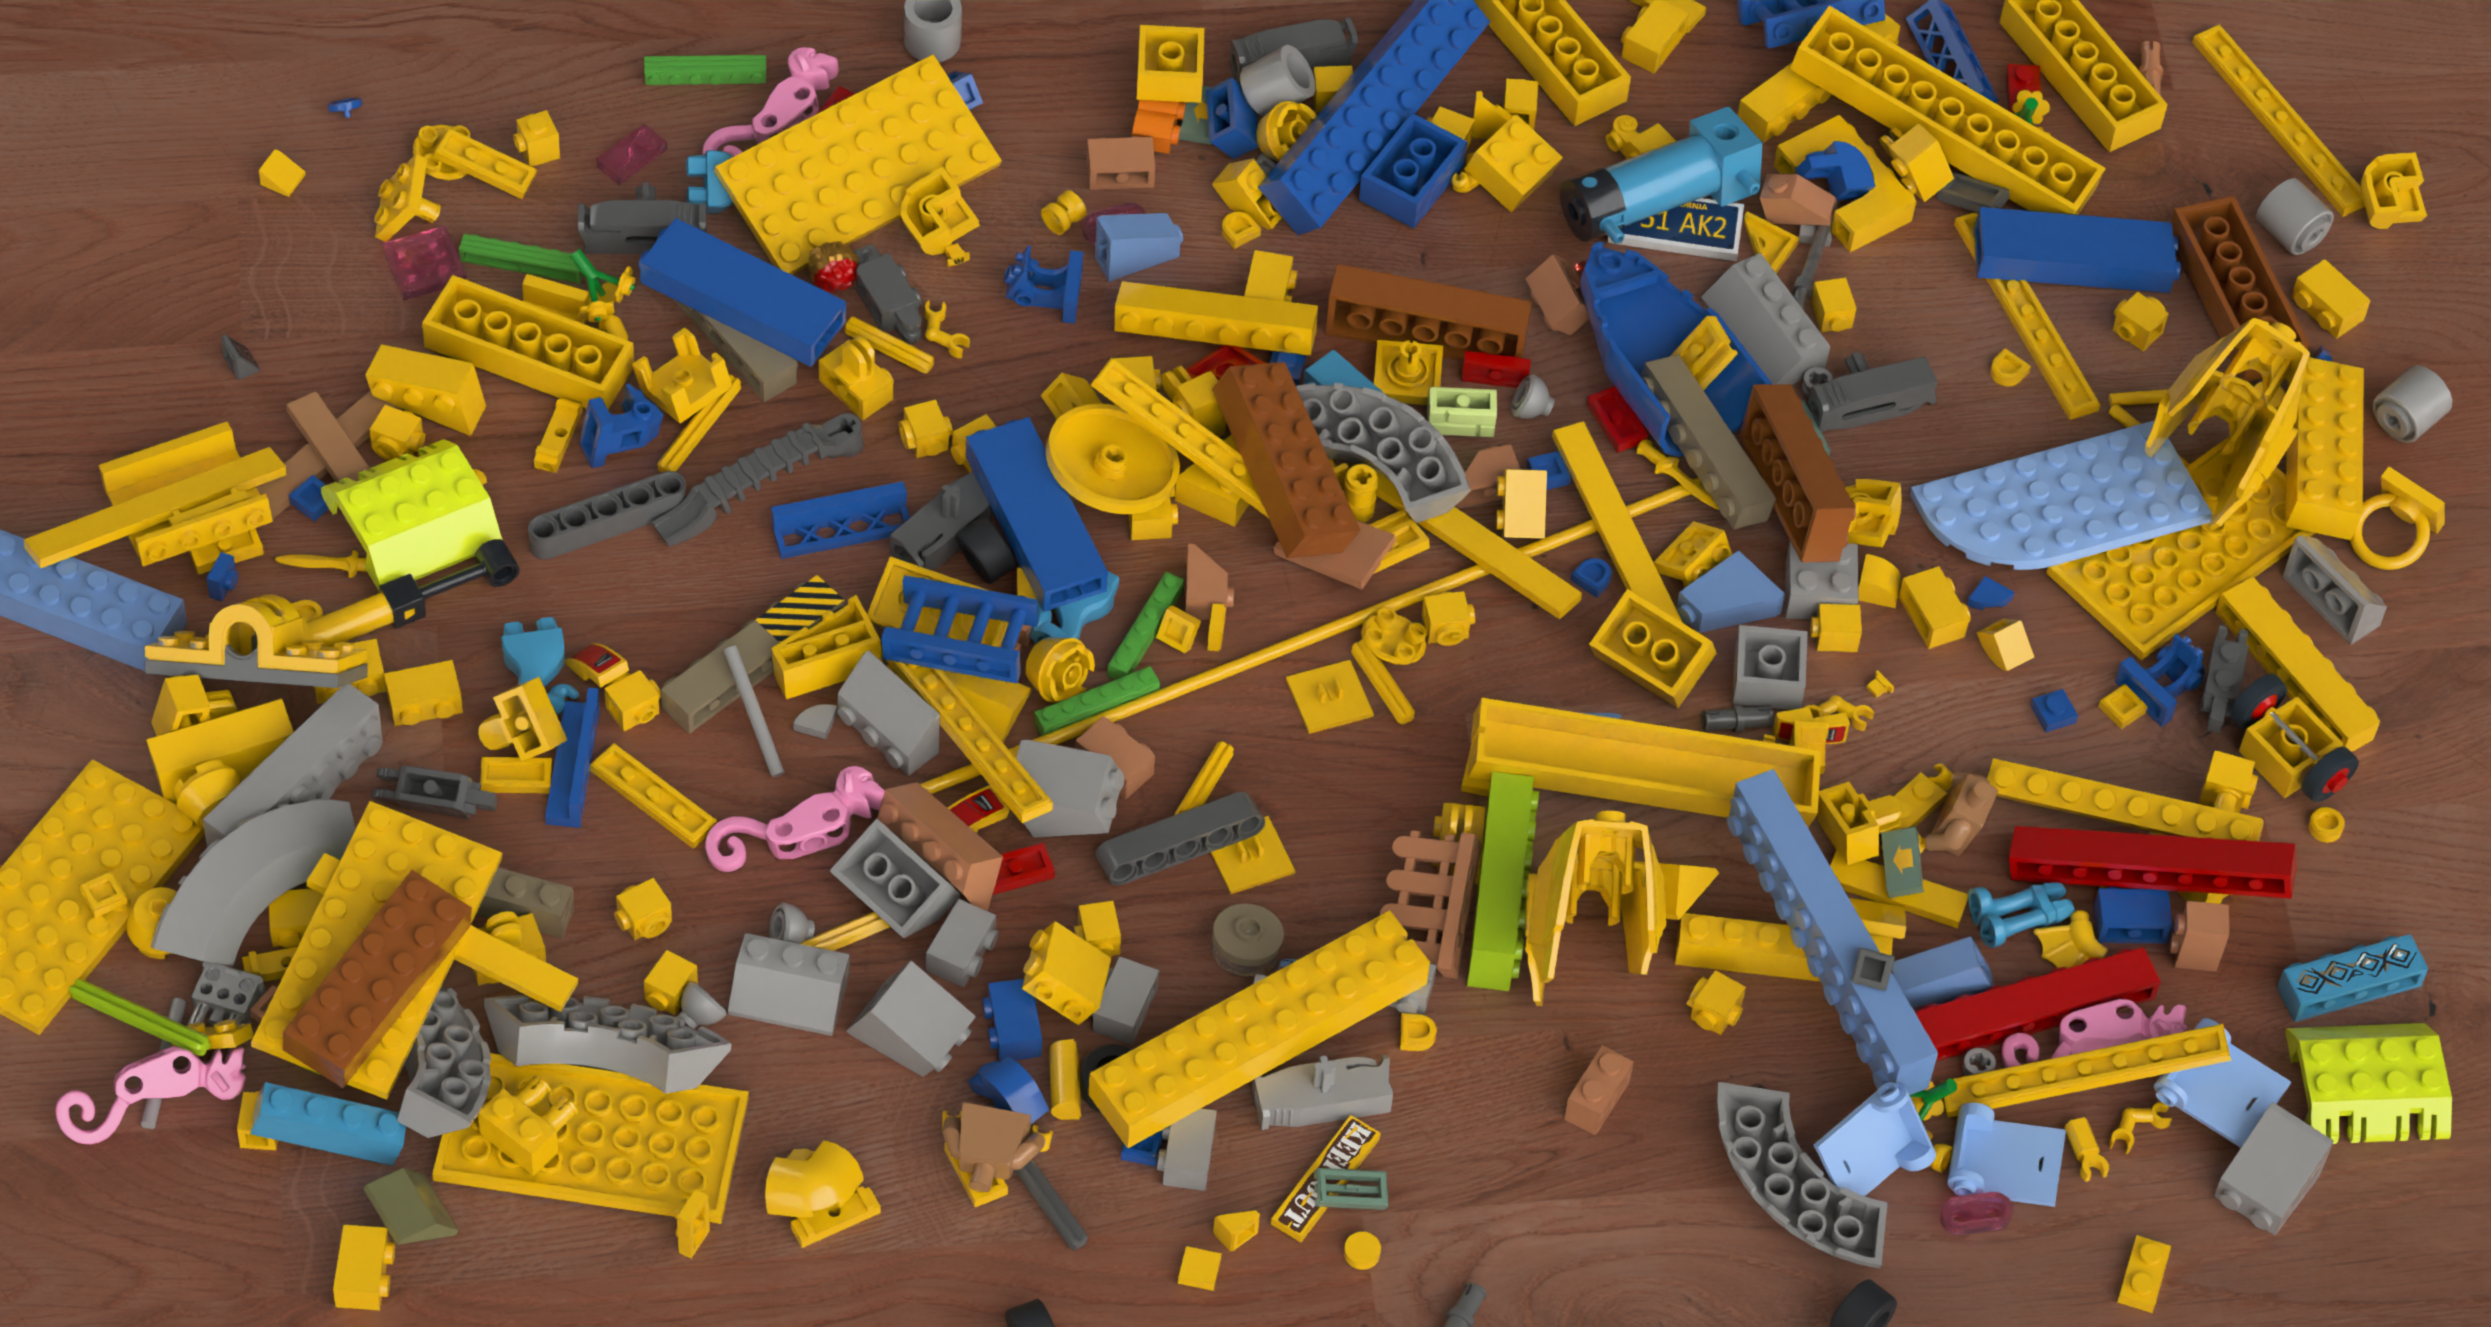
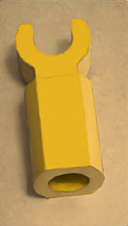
[2064,1117,2109,1182]

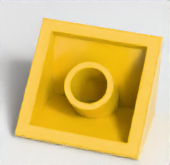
[1635,861,1719,920]

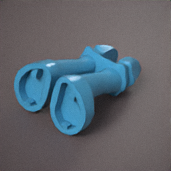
[1968,883,2075,948]

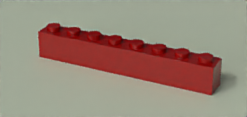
[2009,826,2297,899]
[1915,947,2161,1062]

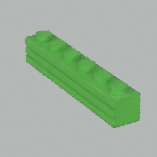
[644,55,766,85]
[459,234,583,284]
[1107,572,1184,680]
[1034,666,1160,736]

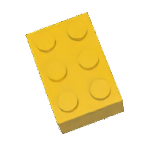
[1589,589,1717,709]

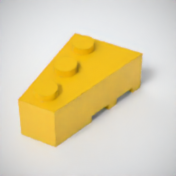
[365,344,486,436]
[1175,434,1249,527]
[771,595,883,699]

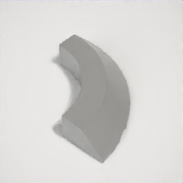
[1296,383,1471,523]
[151,799,356,966]
[397,986,491,1138]
[484,995,732,1094]
[1717,1082,1888,1269]

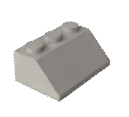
[2282,535,2387,645]
[837,650,940,776]
[830,818,962,938]
[728,933,850,1036]

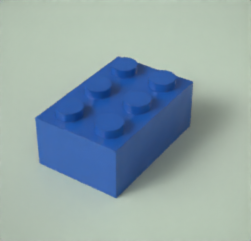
[1359,113,1467,228]

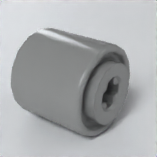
[904,0,962,62]
[1240,44,1316,117]
[2256,178,2334,255]
[2373,365,2452,443]

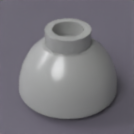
[1511,374,1555,419]
[769,902,815,944]
[678,981,726,1029]

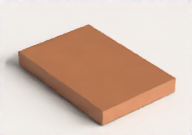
[1273,520,1396,590]

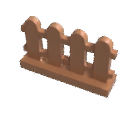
[1380,830,1482,979]

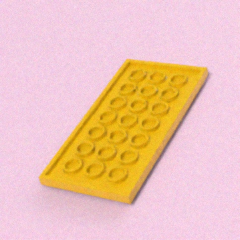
[714,54,1002,275]
[2046,436,2315,661]
[0,759,205,1035]
[251,801,503,1100]
[432,1053,749,1224]

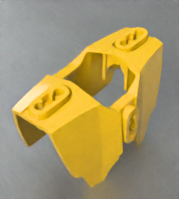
[2145,317,2310,531]
[1525,811,1666,1006]

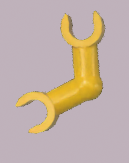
[924,300,970,358]
[1804,695,1874,731]
[2109,1102,2172,1154]

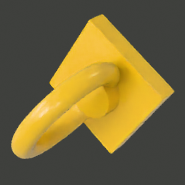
[2350,467,2445,570]

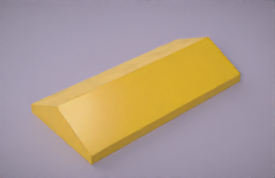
[887,663,1031,743]
[146,698,294,804]

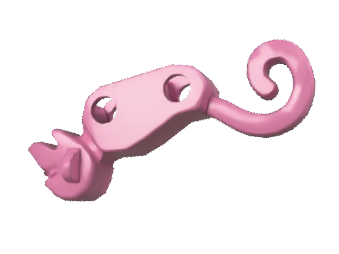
[703,47,839,156]
[705,766,885,872]
[2001,999,2187,1068]
[55,1045,246,1144]

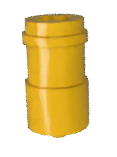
[1344,464,1378,523]

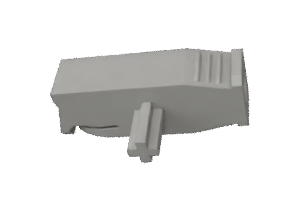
[1251,1054,1393,1130]

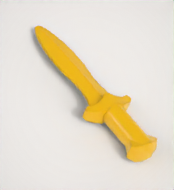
[1636,440,1719,509]
[275,550,367,578]

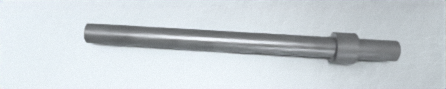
[1793,191,1840,309]

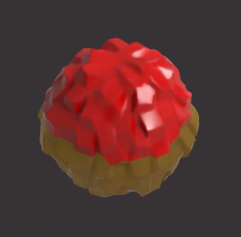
[808,241,859,293]

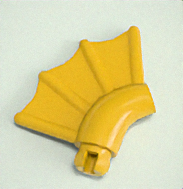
[2033,910,2108,968]

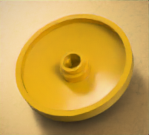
[1045,404,1180,514]

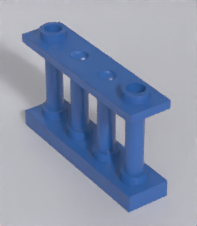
[1737,0,1885,49]
[882,575,1039,684]

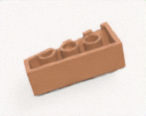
[877,782,1003,911]

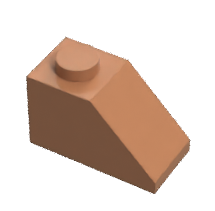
[1760,174,1837,226]
[1456,444,1521,509]
[1185,544,1234,621]

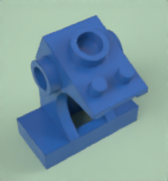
[1004,246,1083,324]
[579,384,663,468]
[2115,634,2205,727]

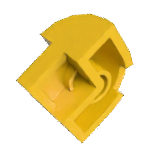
[2361,152,2427,229]
[900,166,980,255]
[1845,479,1902,548]
[765,1140,864,1218]

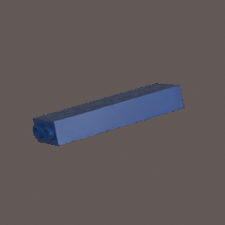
[1973,207,2181,293]
[638,218,846,367]
[966,417,1108,612]

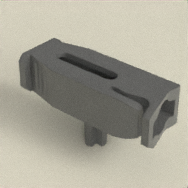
[1229,18,1358,83]
[578,182,707,254]
[1807,352,1938,433]
[890,471,995,570]

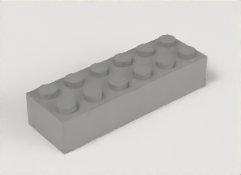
[203,684,383,848]

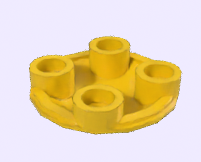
[413,124,470,181]
[1361,607,1427,665]

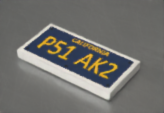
[1608,198,1744,262]

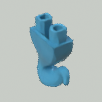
[686,150,734,214]
[1030,571,1119,644]
[501,617,579,715]

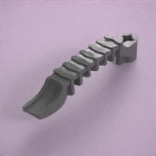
[652,413,864,547]

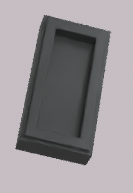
[1937,172,2010,213]

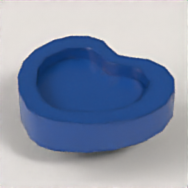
[327,98,362,118]

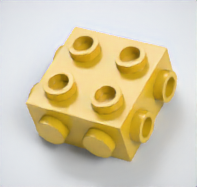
[1022,921,1111,1026]

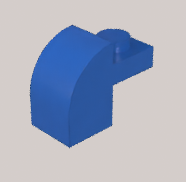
[1795,141,1875,201]
[968,1056,1049,1123]

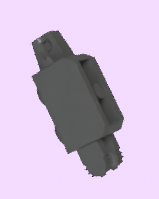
[854,244,922,344]
[2199,625,2249,733]
[371,766,498,819]

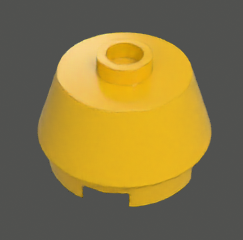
[1256,101,1317,162]
[1026,637,1095,703]
[174,759,242,828]
[126,887,177,959]

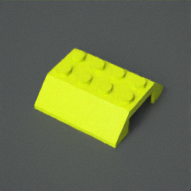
[321,439,502,592]
[2285,1023,2452,1144]

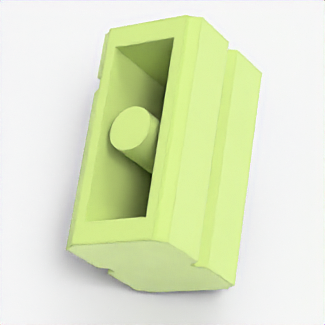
[1427,387,1497,437]

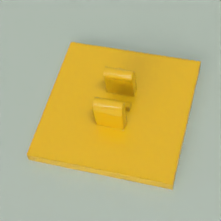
[1286,660,1374,734]
[1210,816,1295,894]

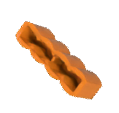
[1132,100,1187,154]

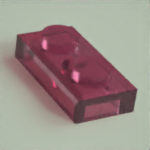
[597,124,667,185]

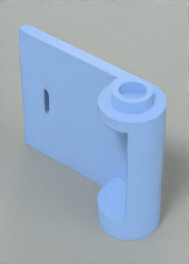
[2154,1018,2291,1148]
[1814,1082,1936,1196]
[1947,1103,2066,1207]

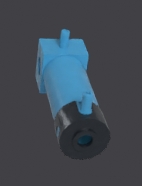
[1560,106,1762,244]

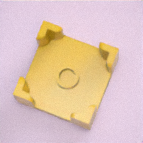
[632,328,733,423]

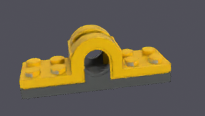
[145,594,367,688]

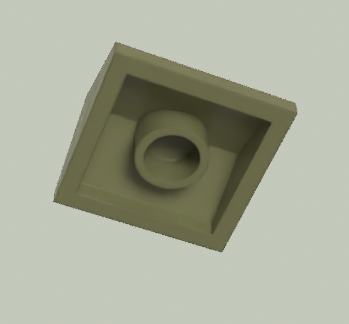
[363,1168,459,1245]

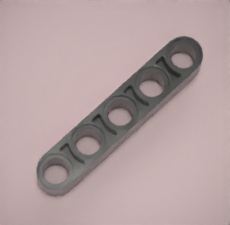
[528,471,686,560]
[1095,792,1265,885]

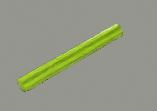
[69,979,211,1056]

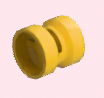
[1041,190,1087,235]

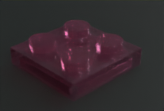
[382,225,467,300]

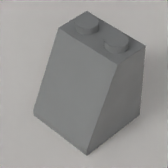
[1016,740,1124,838]
[846,961,976,1077]
[2214,1102,2334,1235]

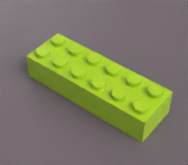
[1467,772,1539,991]

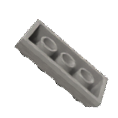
[1701,253,1830,385]

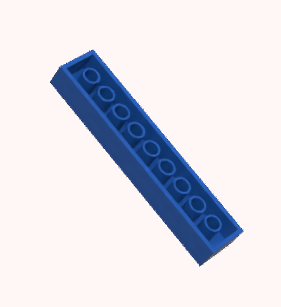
[1258,0,1490,235]

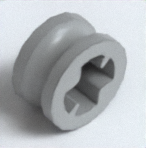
[1802,367,1833,398]
[1962,1048,1996,1076]

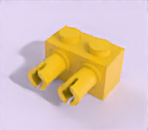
[2198,750,2258,813]
[478,1075,578,1176]

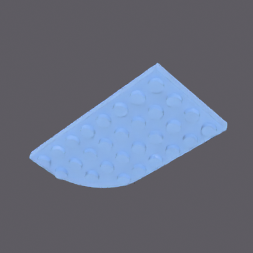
[1910,420,2212,570]

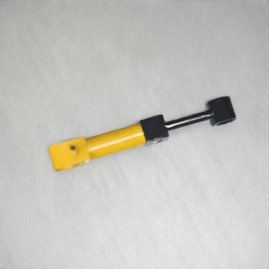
[302,539,520,647]

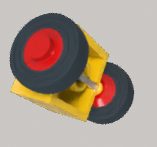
[2230,674,2359,802]

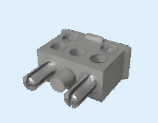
[188,962,266,1026]

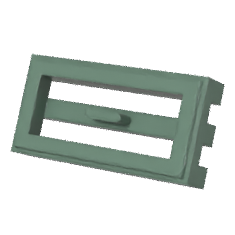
[1314,1168,1388,1210]

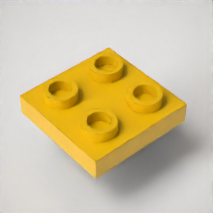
[374,154,441,242]
[1374,340,1443,405]

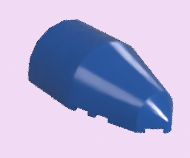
[1580,242,1772,457]

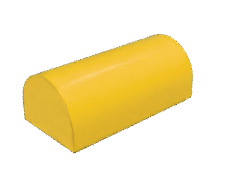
[1049,1039,1081,1120]

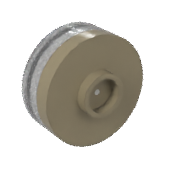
[1210,903,1284,976]

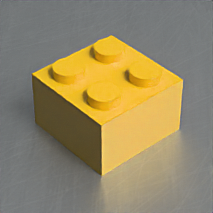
[1137,25,1205,103]
[1464,114,1563,213]

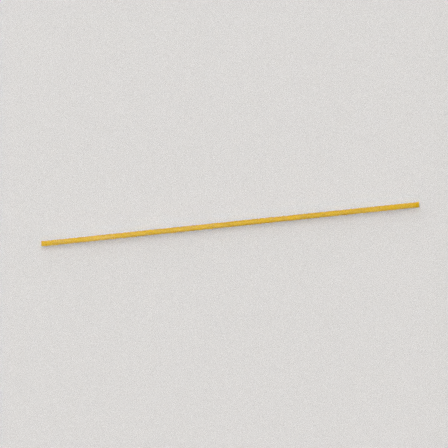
[920,478,1704,794]

